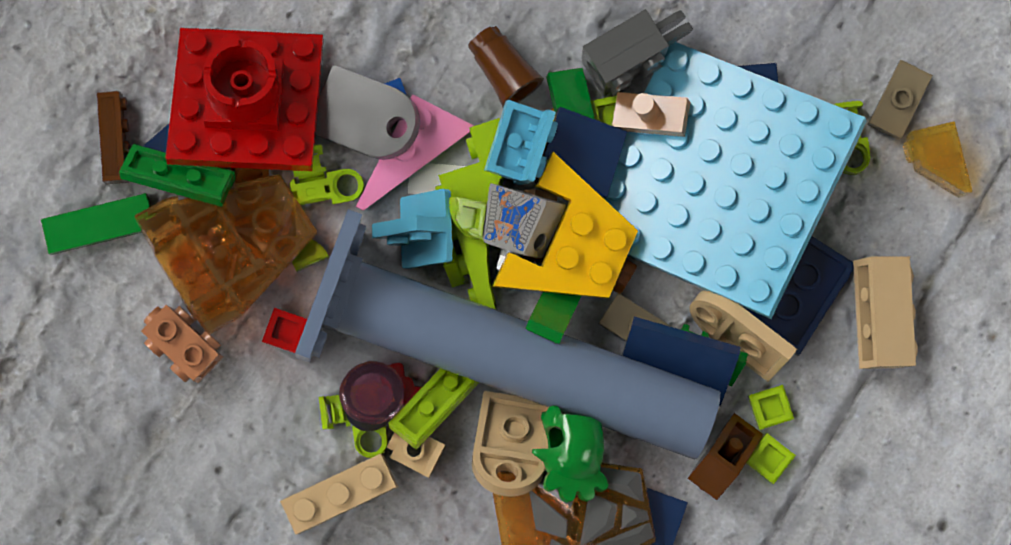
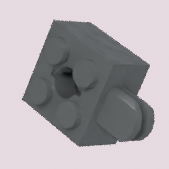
[581,9,693,97]

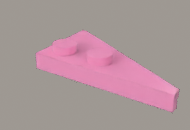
[356,94,474,211]

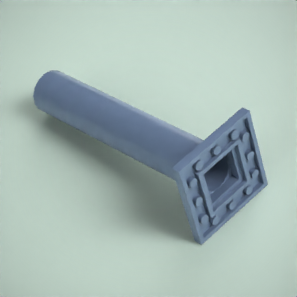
[295,209,720,460]

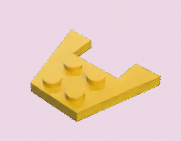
[492,152,638,298]

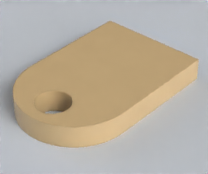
[690,290,797,382]
[472,391,549,496]

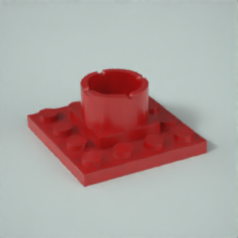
[165,28,324,172]

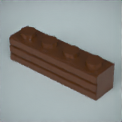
[97,91,130,185]

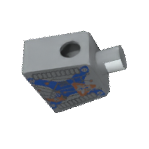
[483,183,566,270]

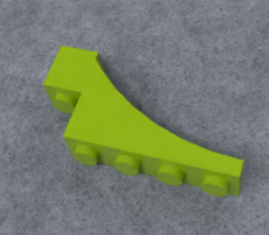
[435,117,505,310]

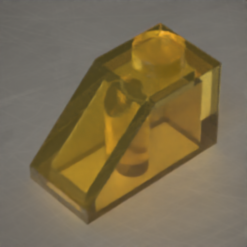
[903,121,972,198]

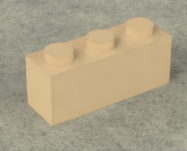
[853,256,918,369]
[280,454,398,535]

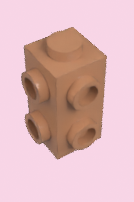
[141,305,223,383]

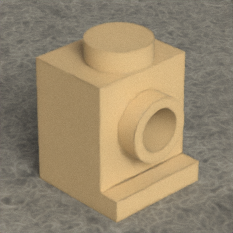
[387,432,446,478]

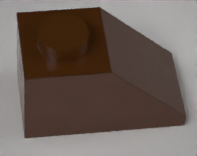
[687,413,764,500]

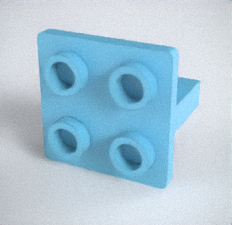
[484,100,558,185]
[372,189,453,269]

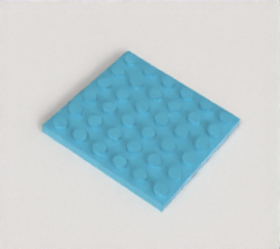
[605,42,867,319]

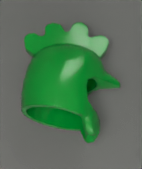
[532,405,608,503]

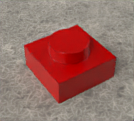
[262,307,307,353]

